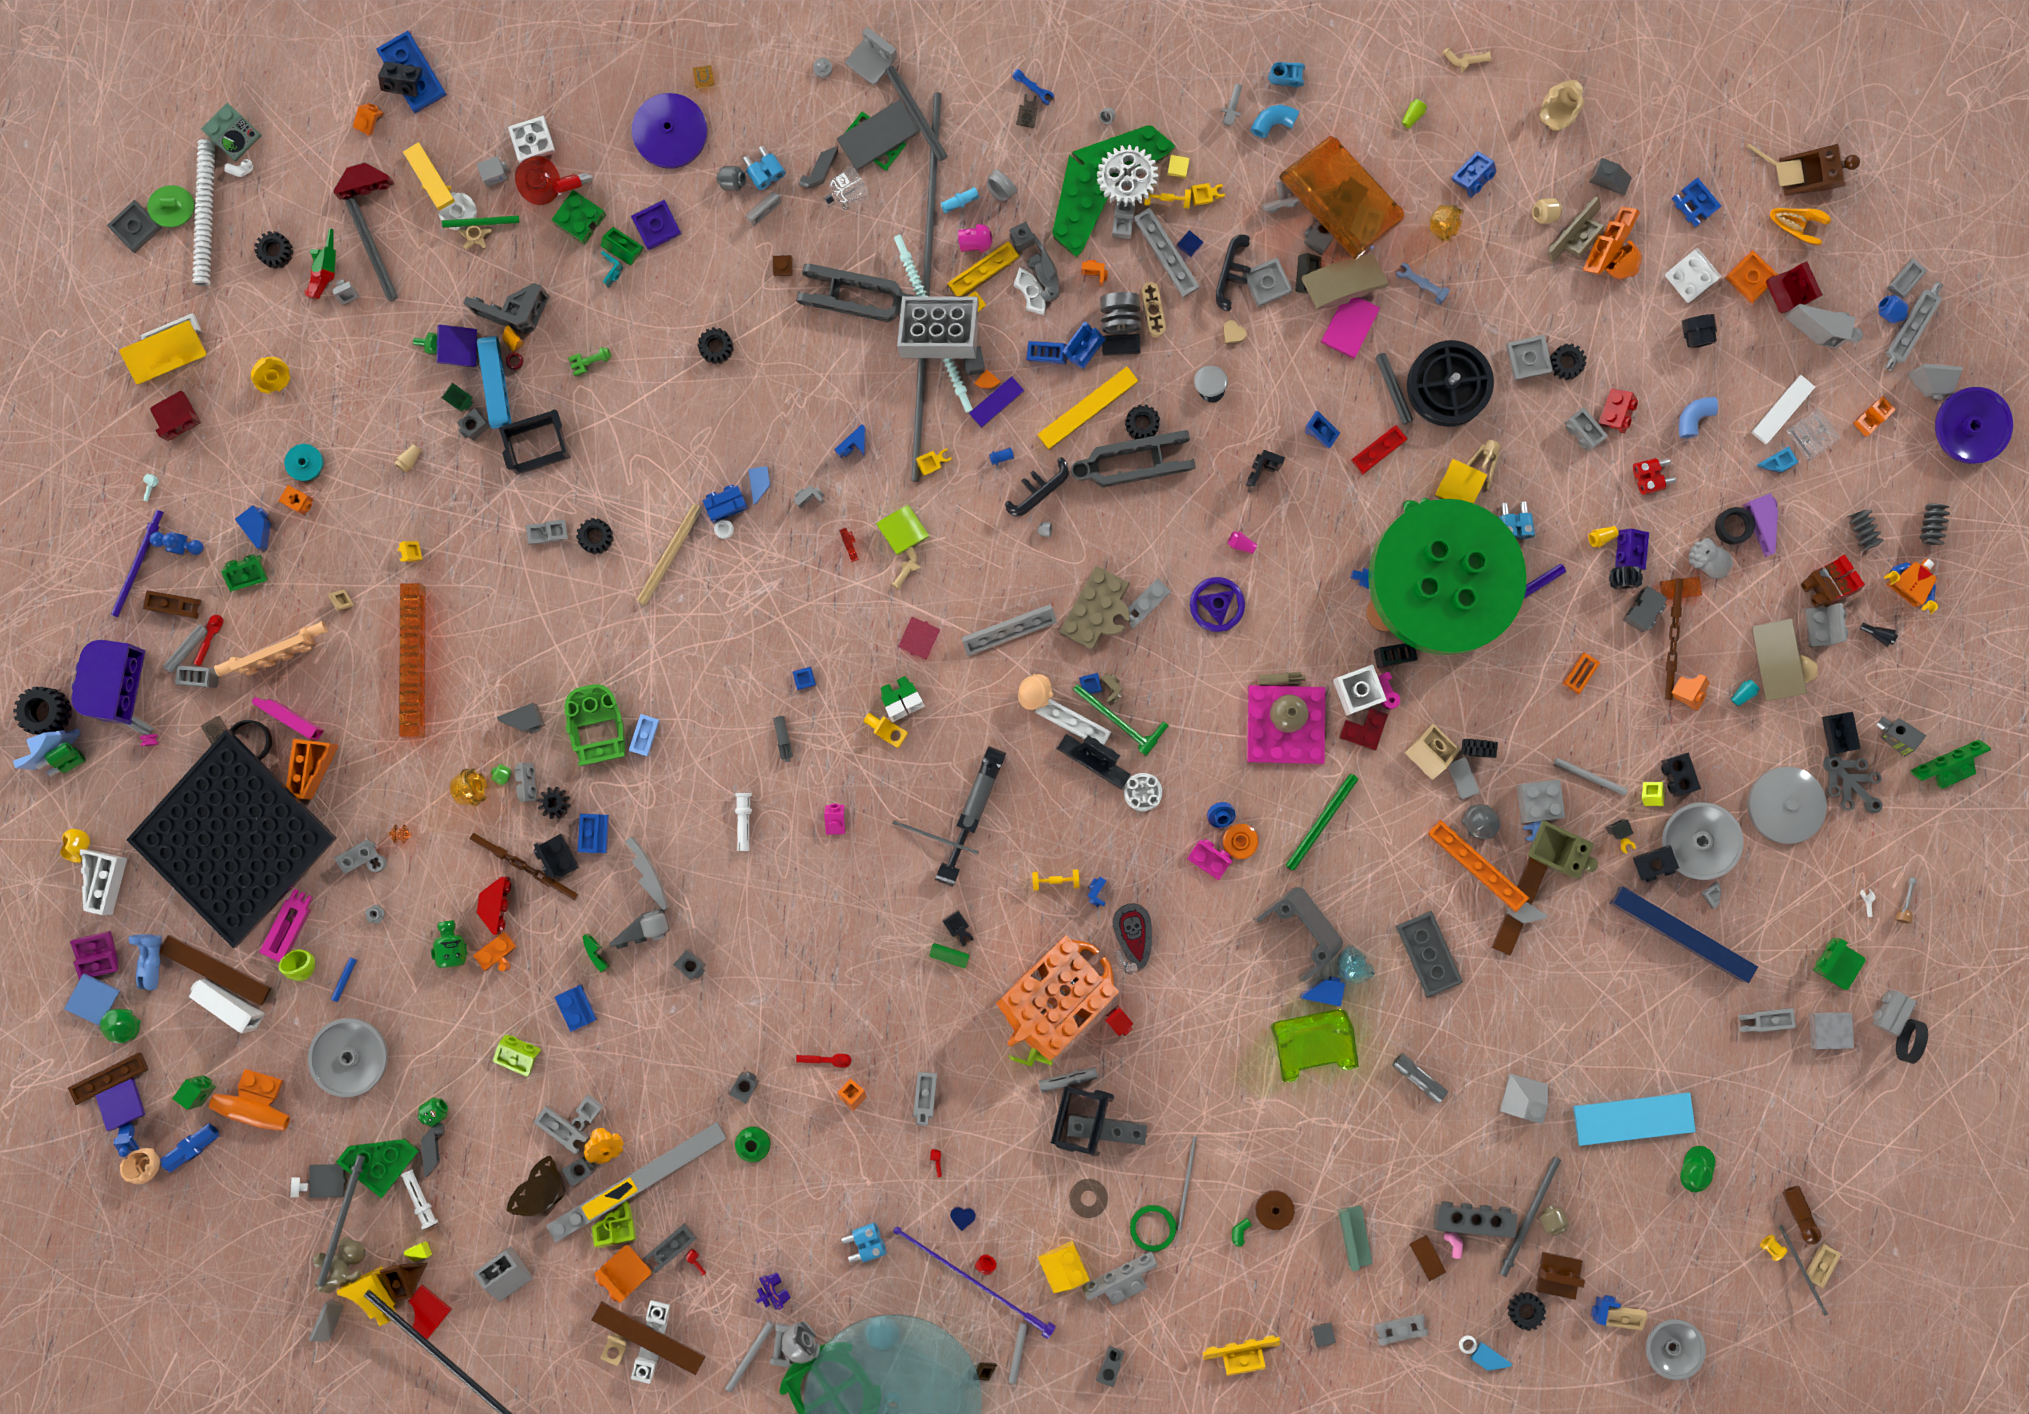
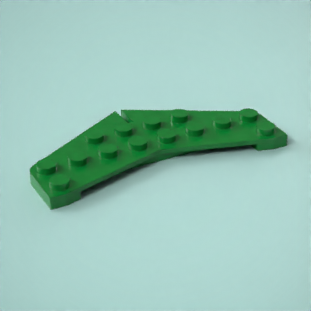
[1052,125,1176,258]

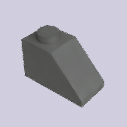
[1589,158,1632,195]
[497,703,545,734]

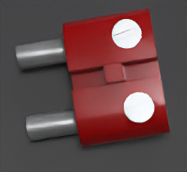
[1633,458,1676,495]

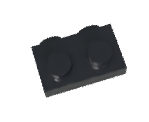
[378,62,423,97]
[1822,712,1861,754]

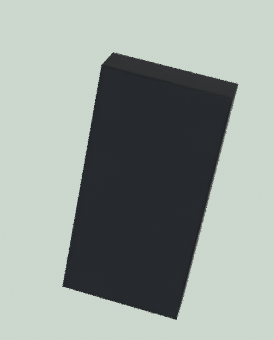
[1102,334,1141,356]

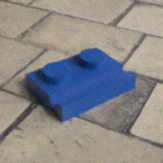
[578,814,609,853]
[555,984,597,1032]

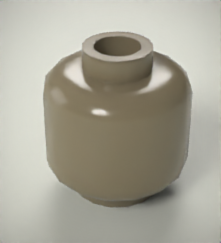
[1540,1205,1569,1236]

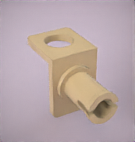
[600,1333,628,1366]

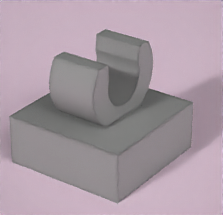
[332,279,359,305]

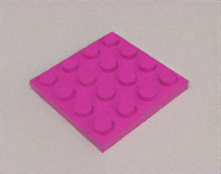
[1247,685,1325,764]

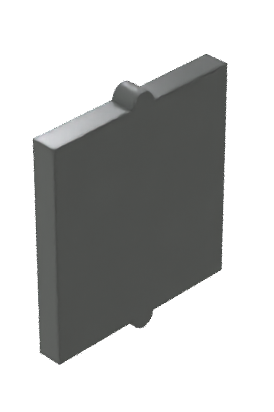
[307,1164,347,1198]

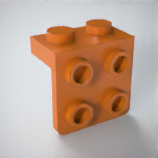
[594,1245,652,1304]

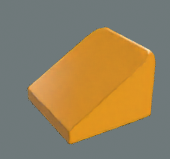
[502,326,524,352]

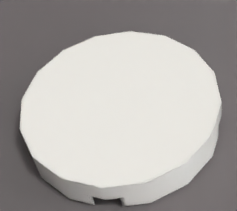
[438,192,477,231]

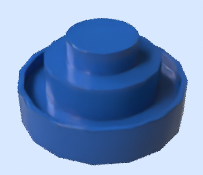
[1207,802,1236,828]

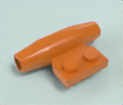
[209,1069,290,1131]

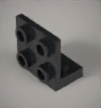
[1245,450,1285,493]
[533,834,580,879]

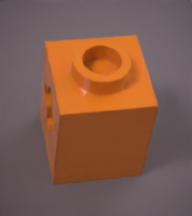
[278,485,313,515]
[837,1078,867,1111]

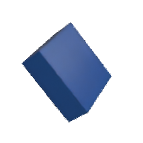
[792,667,816,690]
[1079,673,1102,694]

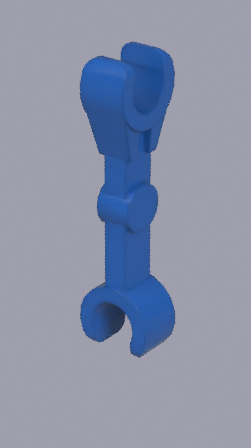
[1012,69,1054,105]

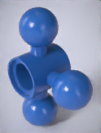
[150,532,204,555]

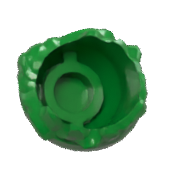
[100,1009,141,1044]

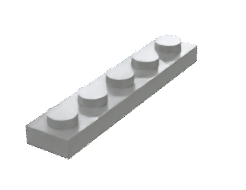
[1133,208,1199,298]
[961,604,1057,656]

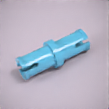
[940,187,979,214]

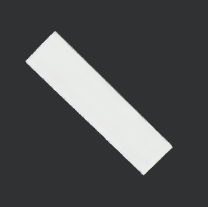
[1751,375,1815,445]
[1035,699,1111,745]

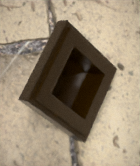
[972,1362,997,1381]

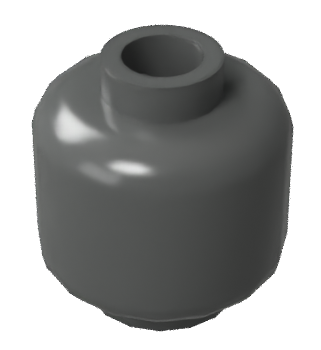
[716,166,746,191]

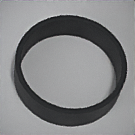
[230,720,272,760]
[1896,1019,1928,1064]

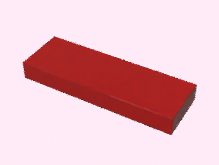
[1351,425,1408,475]

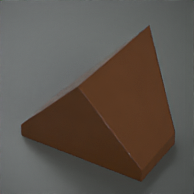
[380,1262,428,1303]

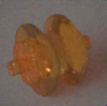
[388,824,412,844]

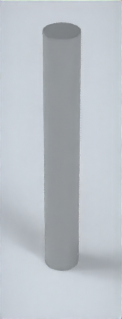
[1009,1322,1027,1384]

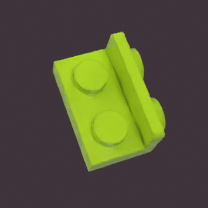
[492,1034,541,1077]

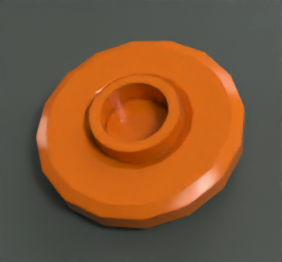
[1222,823,1258,859]

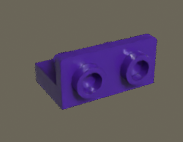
[1615,528,1649,570]

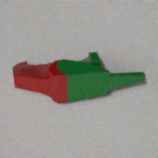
[304,228,336,299]

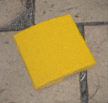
[1435,459,1487,503]

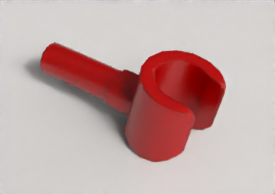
[930,1149,942,1177]
[686,1249,706,1276]

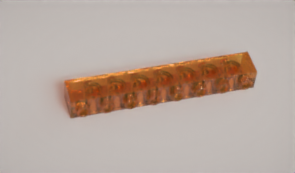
[399,583,426,738]

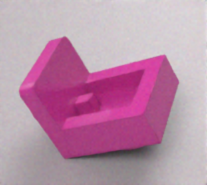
[824,803,845,835]

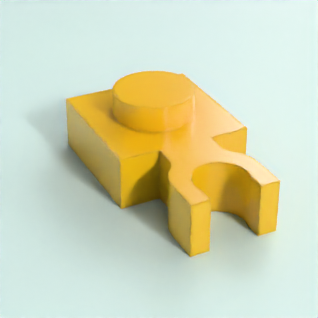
[1190,183,1225,206]
[916,448,952,476]

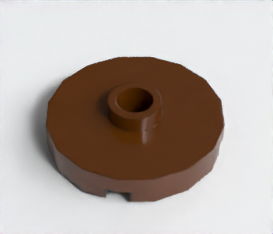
[1255,1190,1295,1230]

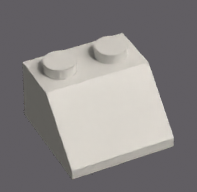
[1333,665,1387,716]

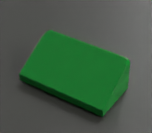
[601,227,644,266]
[929,943,970,968]

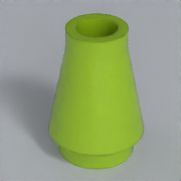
[1401,99,1427,129]

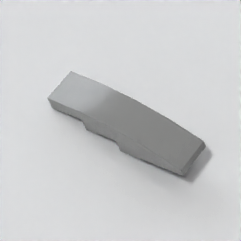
[625,837,669,910]

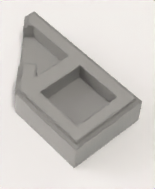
[1506,902,1548,923]

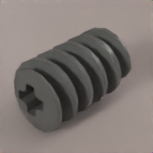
[1920,503,1950,545]
[1847,510,1884,552]

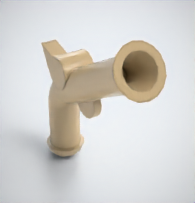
[1443,48,1491,74]
[891,547,922,590]

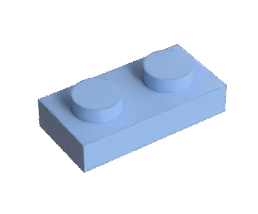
[629,714,660,756]

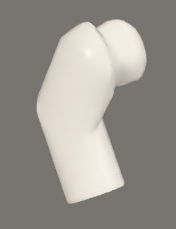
[224,159,253,177]

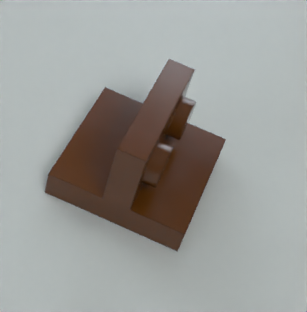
[1535,1251,1585,1300]

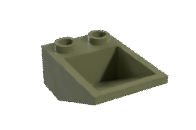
[1527,820,1598,879]

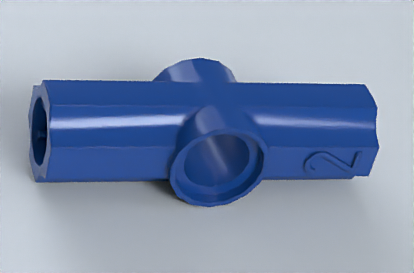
[160,1123,220,1173]

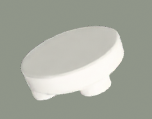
[1124,773,1162,811]

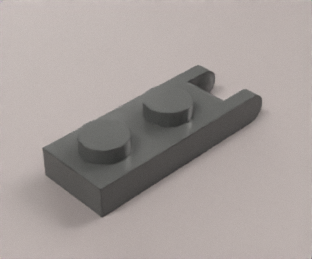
[644,1223,697,1273]

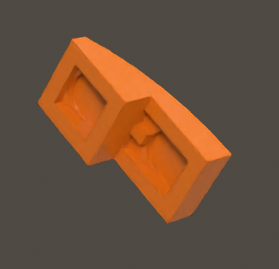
[1853,396,1896,437]

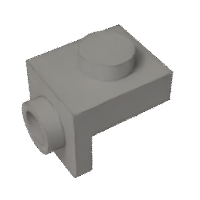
[794,485,824,508]

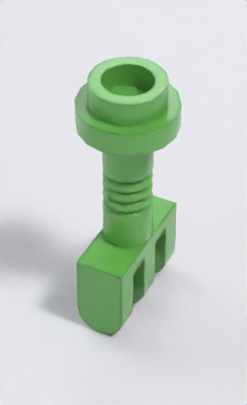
[568,347,612,376]

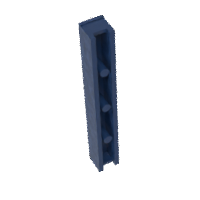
[1609,886,1758,983]

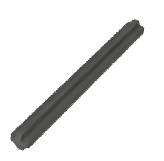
[885,65,947,161]
[345,197,398,301]

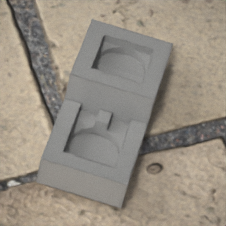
[1112,200,1135,239]
[526,520,568,545]

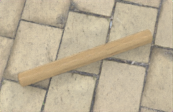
[637,504,702,605]

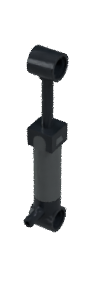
[935,746,1006,887]

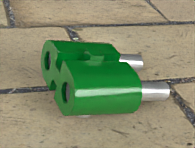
[35,742,86,777]

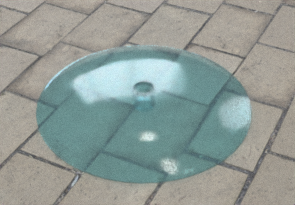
[804,1315,982,1414]

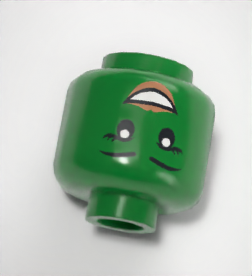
[418,1097,448,1127]

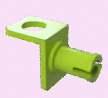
[1009,1047,1054,1067]

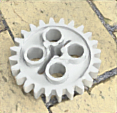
[1097,145,1158,206]

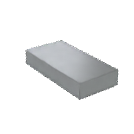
[1887,258,1927,299]
[1448,757,1480,800]

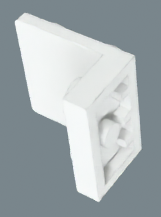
[1665,248,1722,303]

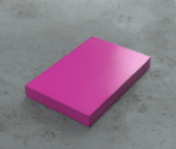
[1321,297,1380,359]

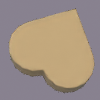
[1223,320,1247,344]

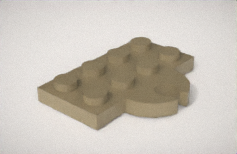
[1059,566,1130,650]

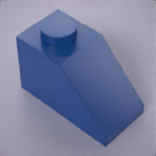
[235,505,271,551]
[1300,976,1345,1006]

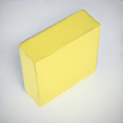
[1167,155,1189,178]

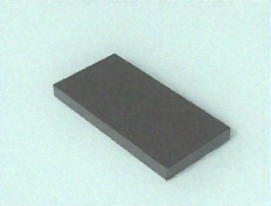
[837,99,920,171]
[1396,911,1463,998]

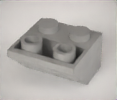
[473,1246,533,1302]

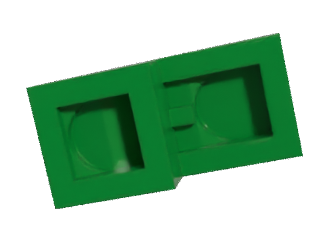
[582,933,610,973]

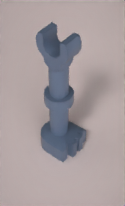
[1396,263,1450,305]

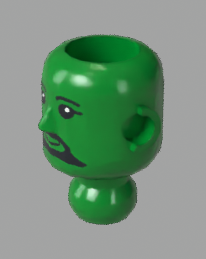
[431,920,468,968]

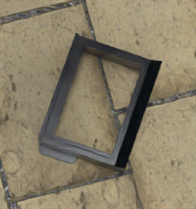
[499,409,571,475]
[1050,1086,1114,1156]

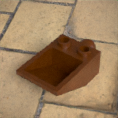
[1779,144,1860,196]

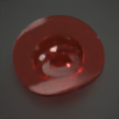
[515,156,560,205]

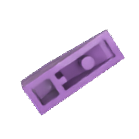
[1743,493,1778,557]

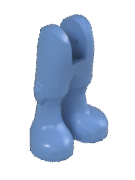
[129,934,162,991]

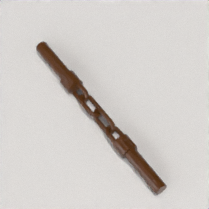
[1665,578,1683,700]
[470,833,579,901]

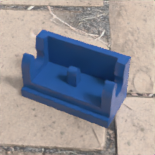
[1062,321,1105,369]

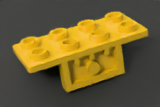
[119,320,207,385]

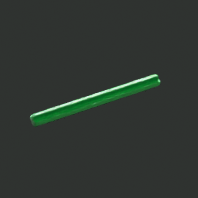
[1286,774,1359,871]

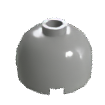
[782,1321,820,1364]

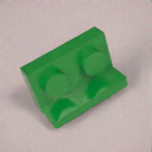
[221,554,268,592]

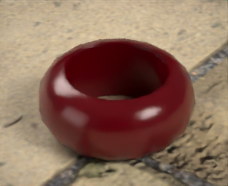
[506,352,524,370]

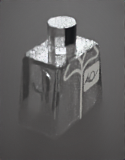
[823,164,872,210]

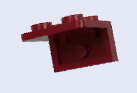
[1766,261,1823,313]
[150,391,201,441]

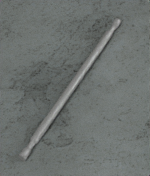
[1177,1136,1197,1230]

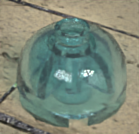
[1337,945,1375,984]

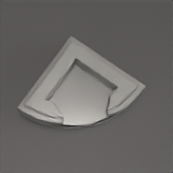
[1700,882,1721,909]

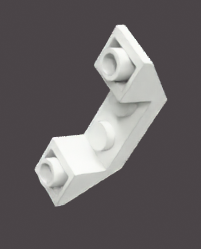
[631,1300,670,1384]

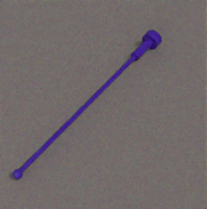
[894,1227,1056,1340]

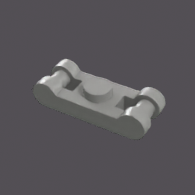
[1374,1314,1428,1345]

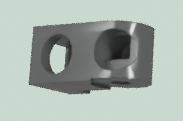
[1095,1345,1124,1387]

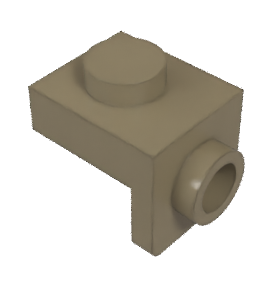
[1101,673,1123,704]

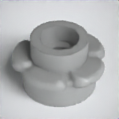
[365,905,385,924]

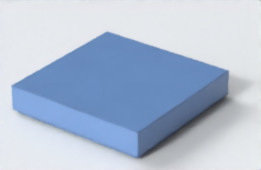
[64,973,120,1026]

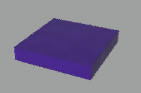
[631,199,682,251]
[436,324,477,368]
[95,1079,146,1132]

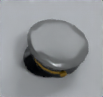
[1194,365,1228,403]

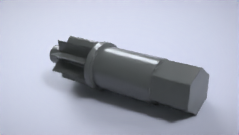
[773,716,793,763]

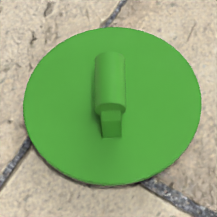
[147,185,194,227]

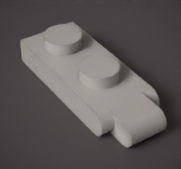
[913,1071,937,1126]

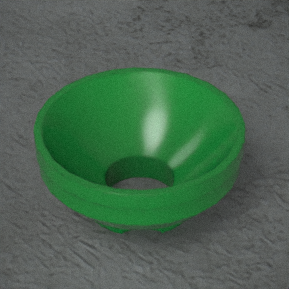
[735,1126,771,1163]

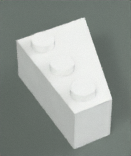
[80,849,127,915]

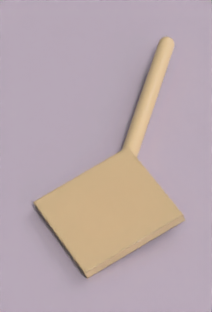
[1747,144,1804,187]

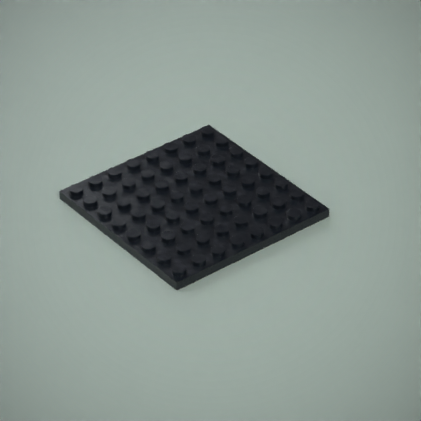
[126,729,337,948]

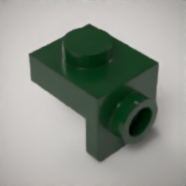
[441,382,473,412]

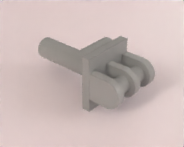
[1220,84,1242,126]

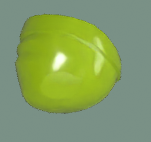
[279,949,316,981]

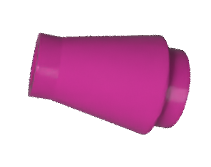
[1227,530,1257,554]

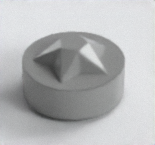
[813,58,832,78]

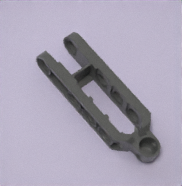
[796,264,916,323]
[1071,430,1196,488]

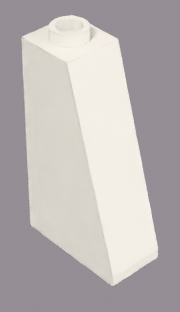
[189,979,265,1034]

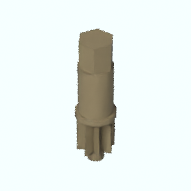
[1259,672,1306,686]

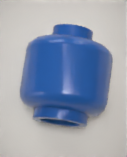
[1878,295,1908,324]

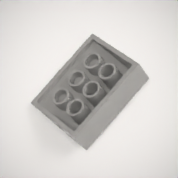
[897,297,978,358]

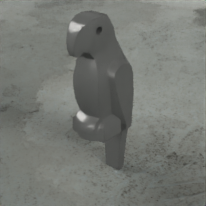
[1027,233,1060,302]

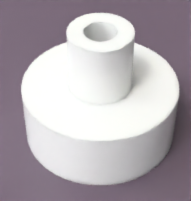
[290,1177,308,1197]

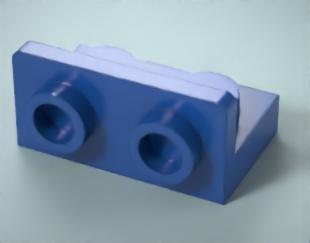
[1452,151,1496,198]

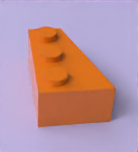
[286,739,339,799]

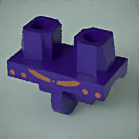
[755,1273,791,1310]

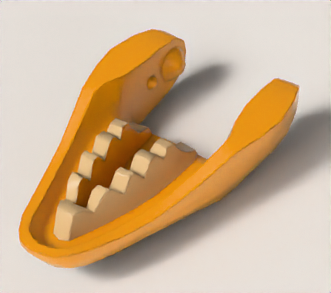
[1770,208,1831,246]

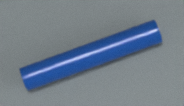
[331,957,357,1002]

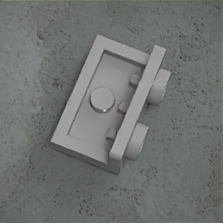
[1564,407,1608,452]

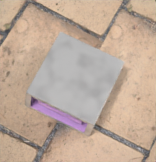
[1809,1012,1854,1049]

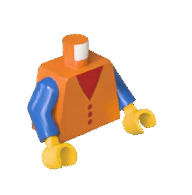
[1884,559,1938,615]

